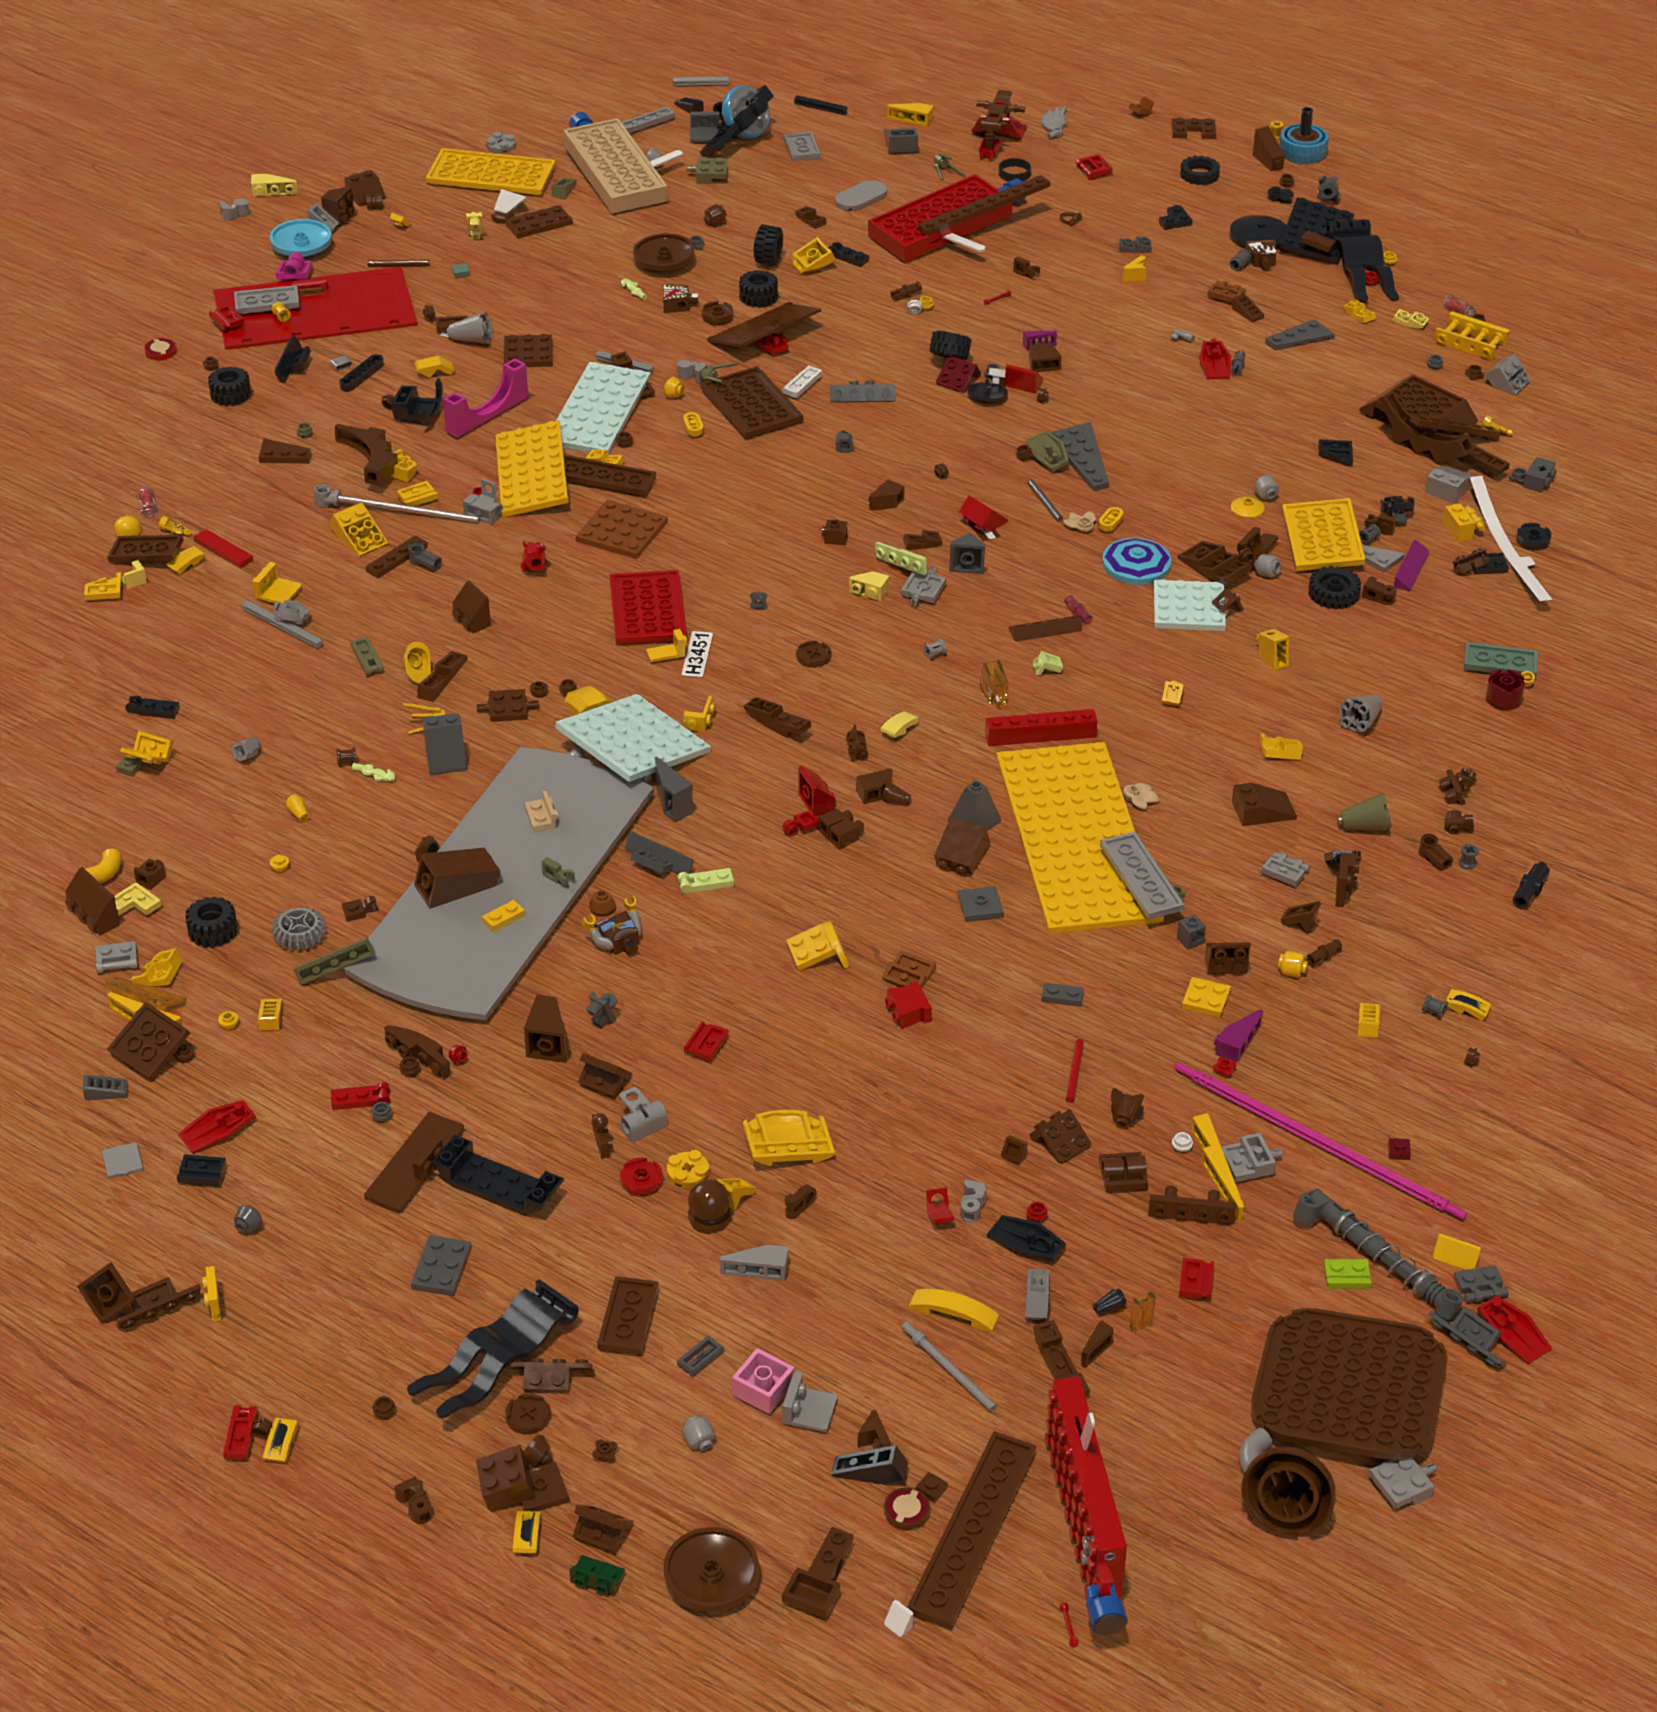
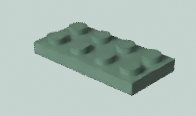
[1464,642,1538,678]

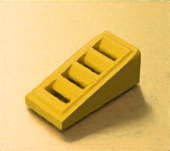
[258,999,282,1031]
[1358,1003,1380,1038]

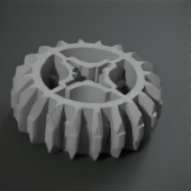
[272,906,326,952]

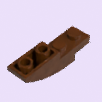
[744,697,812,737]
[384,1025,451,1079]

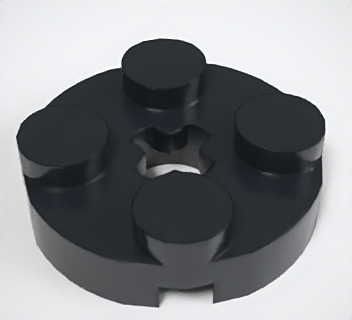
[1380,496,1415,513]
[1516,523,1552,550]

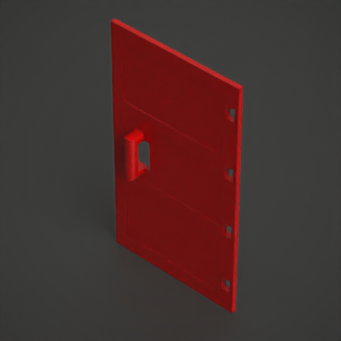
[213,266,418,350]

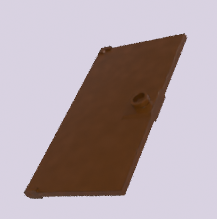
[707,302,821,348]

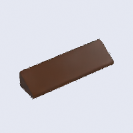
[1009,616,1082,641]

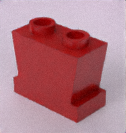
[885,981,932,1030]

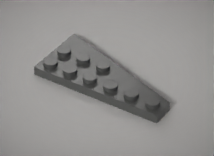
[1050,422,1109,491]

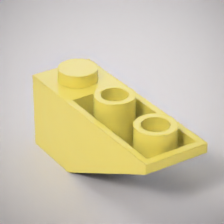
[251,174,298,197]

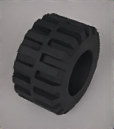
[753,224,783,266]
[739,270,778,307]
[929,331,972,360]
[208,367,251,406]
[185,897,238,947]

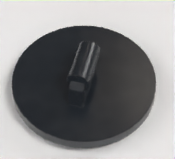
[968,378,1008,402]

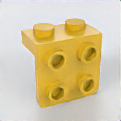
[252,562,301,604]
[120,731,174,764]

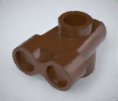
[1444,810,1474,833]

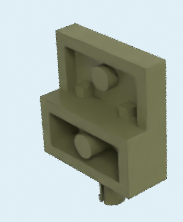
[687,157,727,184]

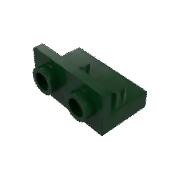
[570,1555,625,1596]

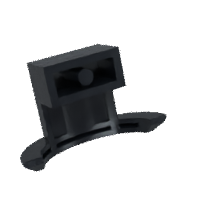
[391,378,443,424]

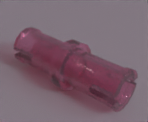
[1064,595,1093,625]

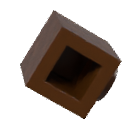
[822,519,848,545]

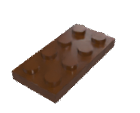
[505,205,573,239]
[107,534,184,563]
[597,1276,659,1355]

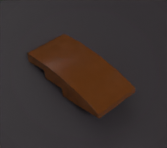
[1177,540,1252,585]

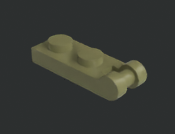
[351,637,384,676]

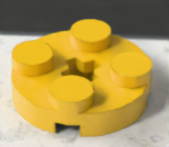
[667,1150,709,1189]

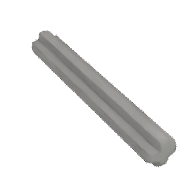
[673,76,729,86]
[595,350,653,373]

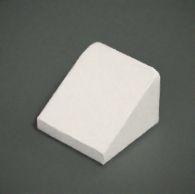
[884,1599,913,1637]

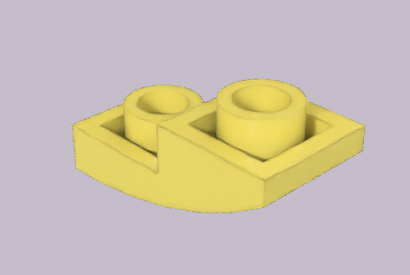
[1392,309,1429,328]
[880,711,919,738]

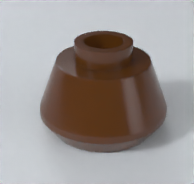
[524,1435,552,1466]

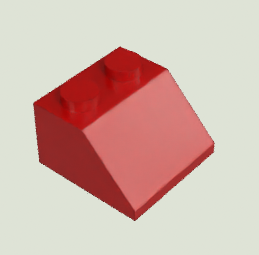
[958,495,1008,532]
[798,765,836,817]

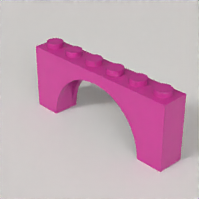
[443,358,528,438]

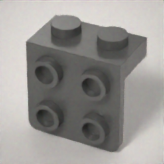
[690,112,720,143]

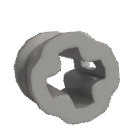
[923,639,947,659]

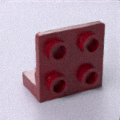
[935,355,981,393]

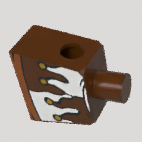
[1246,240,1276,269]

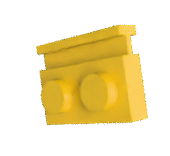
[396,481,438,506]
[202,1266,221,1321]

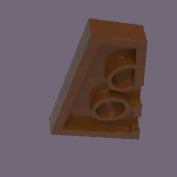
[259,438,311,464]

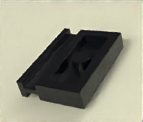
[1469,553,1509,575]
[177,1154,227,1186]

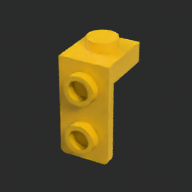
[646,629,687,662]
[683,696,715,732]

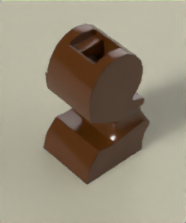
[394,1476,432,1524]

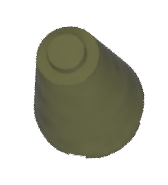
[1337,793,1391,831]

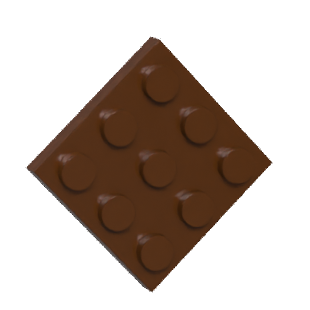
[504,334,552,367]
[107,1002,190,1081]

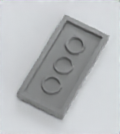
[234,285,299,314]

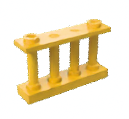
[1434,311,1510,361]

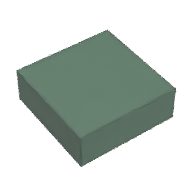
[451,263,470,278]

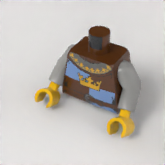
[581,896,641,954]

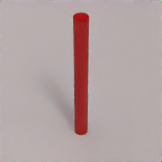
[1066,1039,1084,1103]

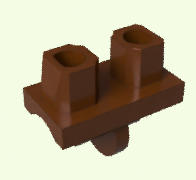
[1438,769,1472,805]

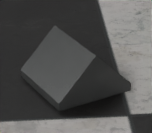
[949,533,985,574]

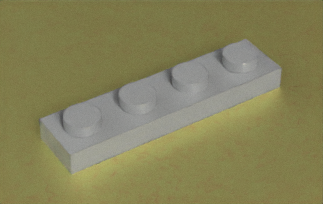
[621,107,675,134]

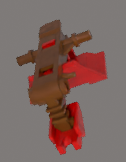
[971,90,1027,161]

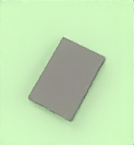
[783,132,821,161]

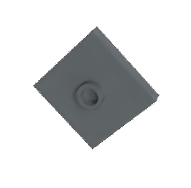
[958,886,1004,922]

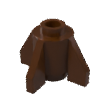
[1111,1088,1144,1127]

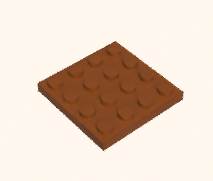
[576,500,668,559]

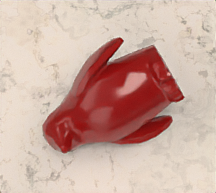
[520,541,547,572]

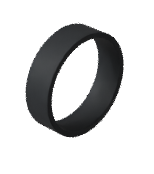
[998,158,1031,182]

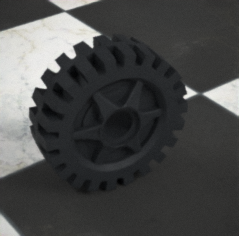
[1308,566,1361,609]

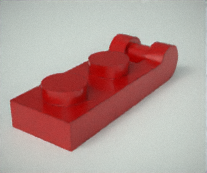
[331,1082,390,1110]
[223,1405,258,1460]

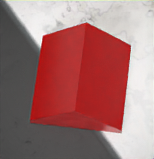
[1005,364,1044,394]

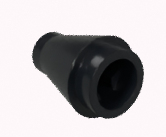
[1092,1288,1127,1316]

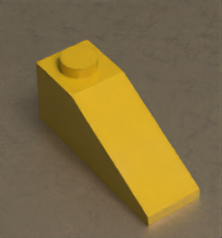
[887,103,933,126]

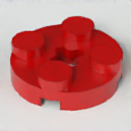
[620,1157,663,1197]

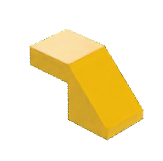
[415,355,454,378]

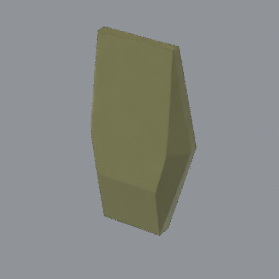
[1026,431,1069,472]

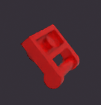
[1076,154,1113,180]

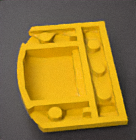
[742,1110,835,1166]

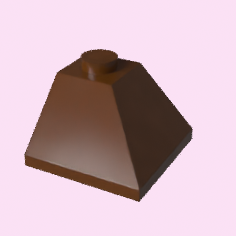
[77,1262,136,1323]

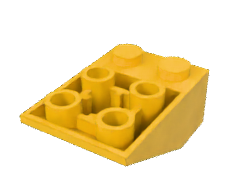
[329,502,388,556]

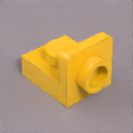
[1162,681,1184,707]

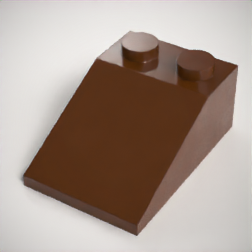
[1232,783,1297,826]

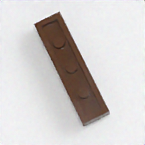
[365,535,428,579]

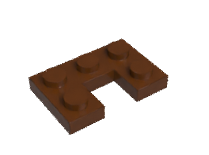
[1171,118,1216,139]

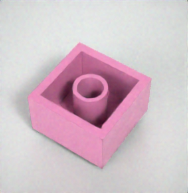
[732,1348,795,1414]

